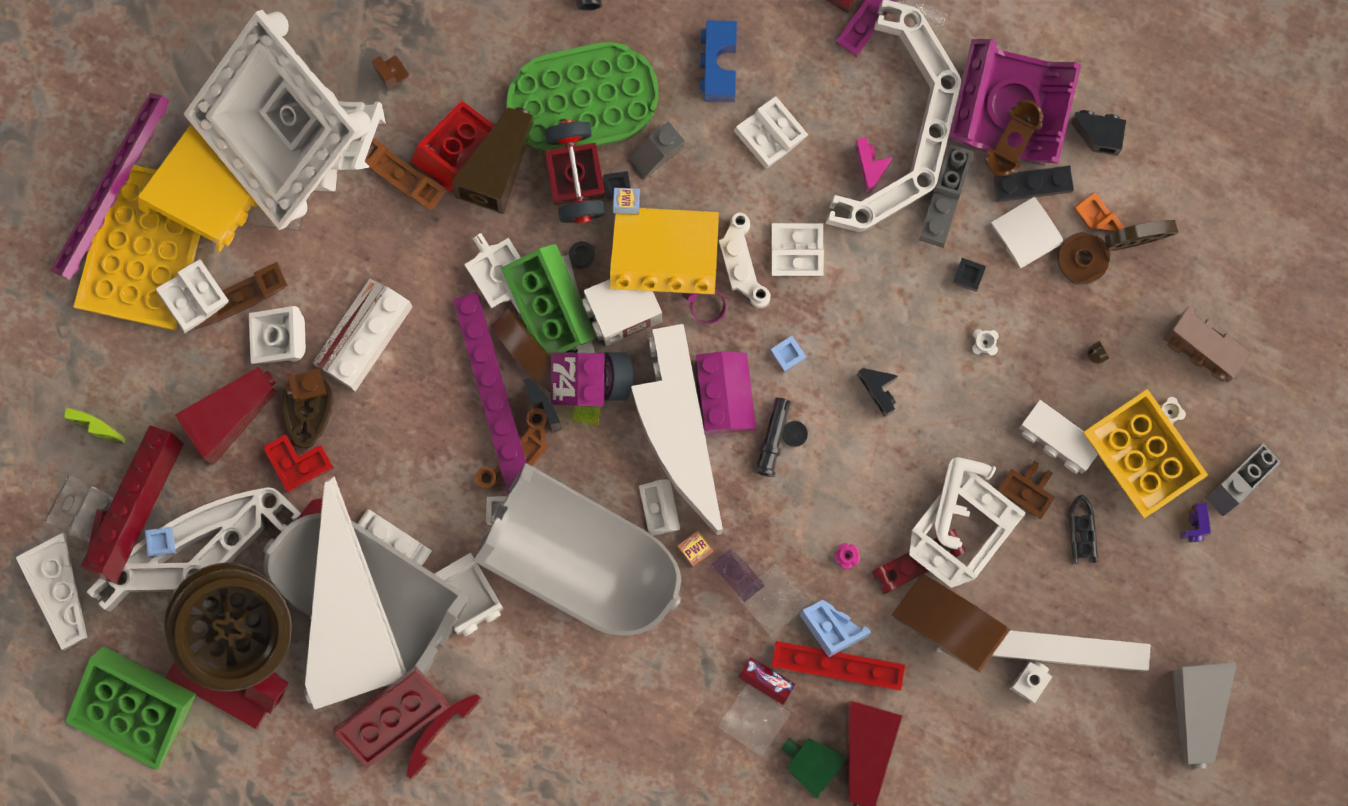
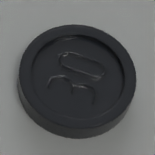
[782,421,808,447]

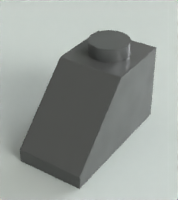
[629,121,684,179]

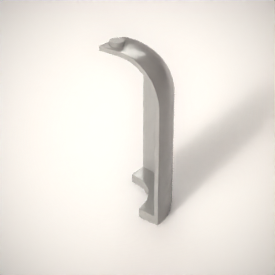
[473,463,681,636]
[263,513,470,675]

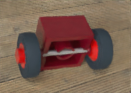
[545,120,605,224]

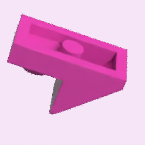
[855,137,892,194]

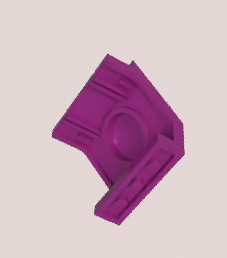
[949,39,1081,166]

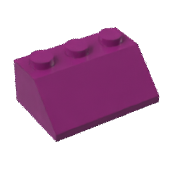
[696,351,756,435]

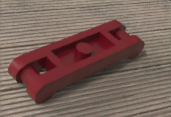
[871,529,966,595]

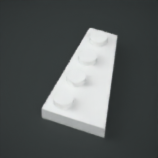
[16,533,88,650]

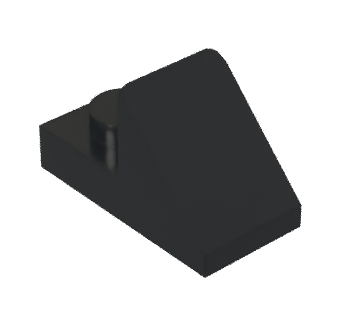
[857,368,898,418]

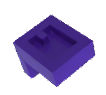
[1180,503,1211,543]

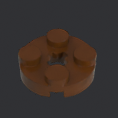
[1058,232,1110,285]

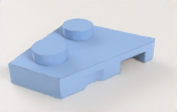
[800,600,871,657]

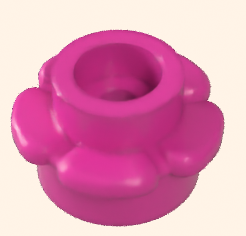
[834,543,860,569]

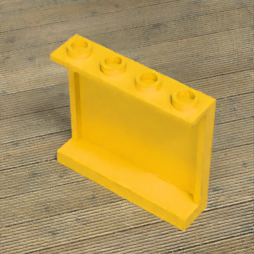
[138,124,258,253]
[610,208,719,294]

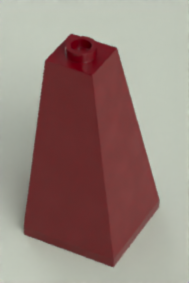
[175,367,277,465]
[846,701,903,806]

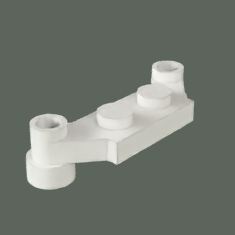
[719,213,771,309]

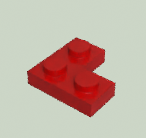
[263,434,334,493]

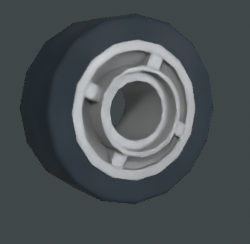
[604,352,633,401]

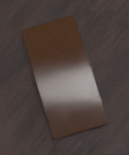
[892,573,1010,673]

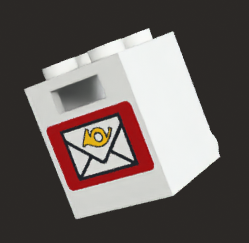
[581,279,662,346]

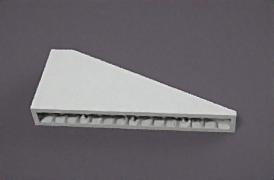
[304,477,407,710]

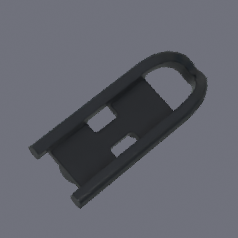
[1069,495,1098,564]

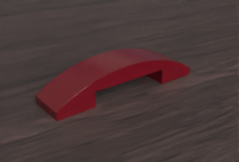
[407,694,483,779]

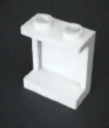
[435,553,504,636]

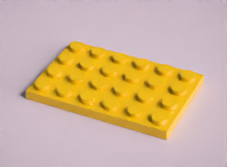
[74,165,200,331]

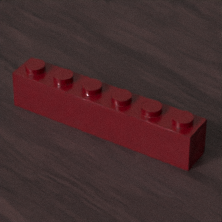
[80,425,184,584]

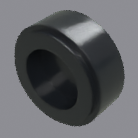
[569,241,595,268]

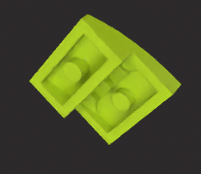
[64,408,126,443]

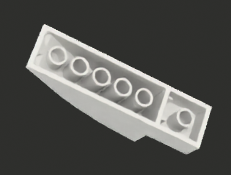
[631,324,723,535]

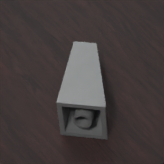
[1172,663,1236,769]

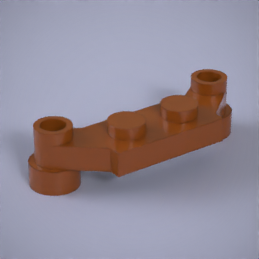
[475,408,549,489]

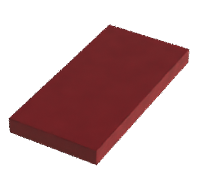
[333,666,450,769]

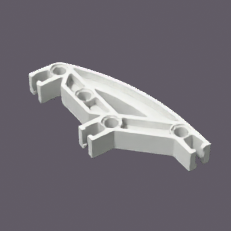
[87,487,301,612]

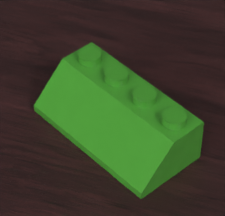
[501,244,597,356]

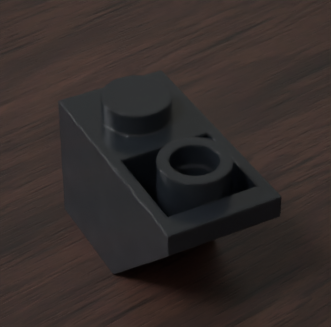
[1071,110,1126,156]

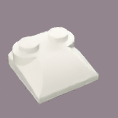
[249,306,306,364]

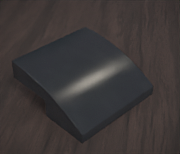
[524,378,563,433]

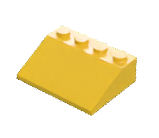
[1083,389,1208,519]

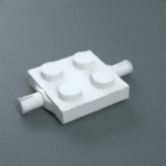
[464,233,521,313]

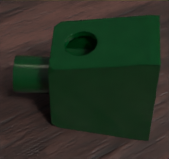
[780,737,847,799]

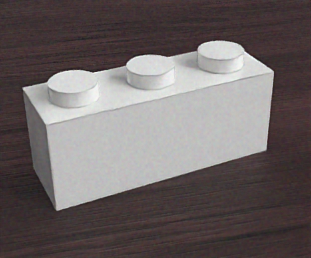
[1019,400,1098,474]

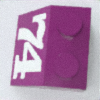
[551,352,604,406]

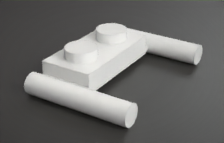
[357,508,432,566]

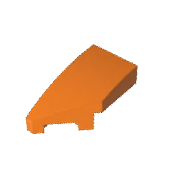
[1073,192,1124,231]

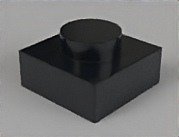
[603,171,631,202]
[952,258,986,292]

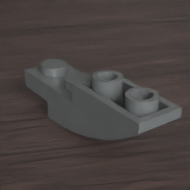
[919,144,974,248]

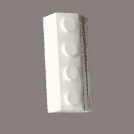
[312,279,412,391]

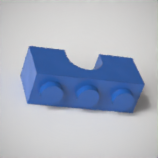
[700,20,737,102]

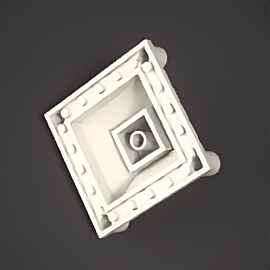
[184,10,371,230]

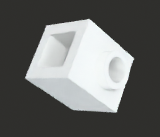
[1010,661,1052,704]

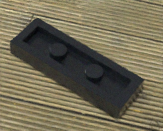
[993,165,1074,202]

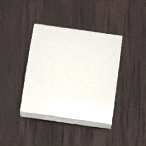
[734,97,808,169]
[991,197,1064,269]
[772,223,824,276]
[156,259,229,333]

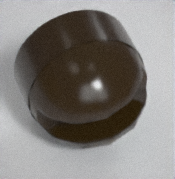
[1087,341,1109,364]

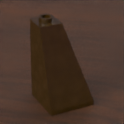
[452,107,534,214]

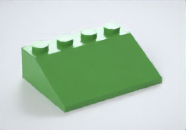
[65,646,196,770]

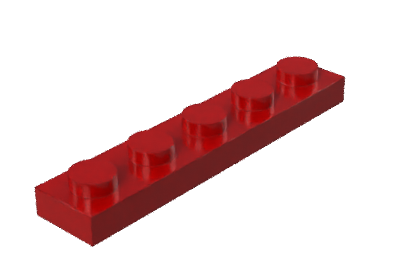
[771,641,906,691]

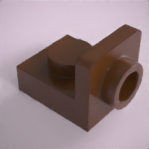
[372,55,409,90]
[285,368,327,403]

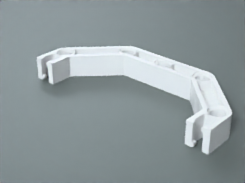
[825,0,961,232]

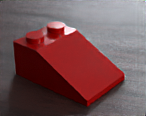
[411,101,495,193]

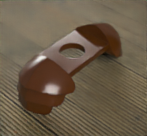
[985,100,1043,177]

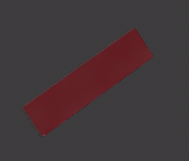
[165,661,267,729]

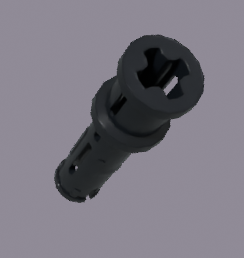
[752,397,791,478]

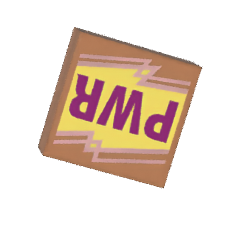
[677,531,714,567]

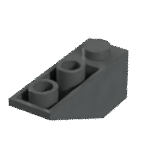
[1205,443,1281,516]

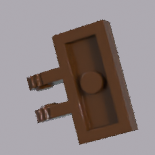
[997,461,1055,520]

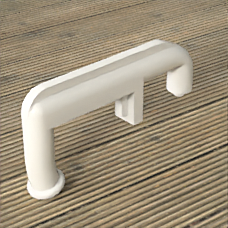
[935,457,996,550]

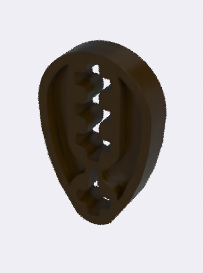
[1104,220,1179,251]
[283,378,334,449]

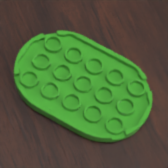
[507,42,659,153]

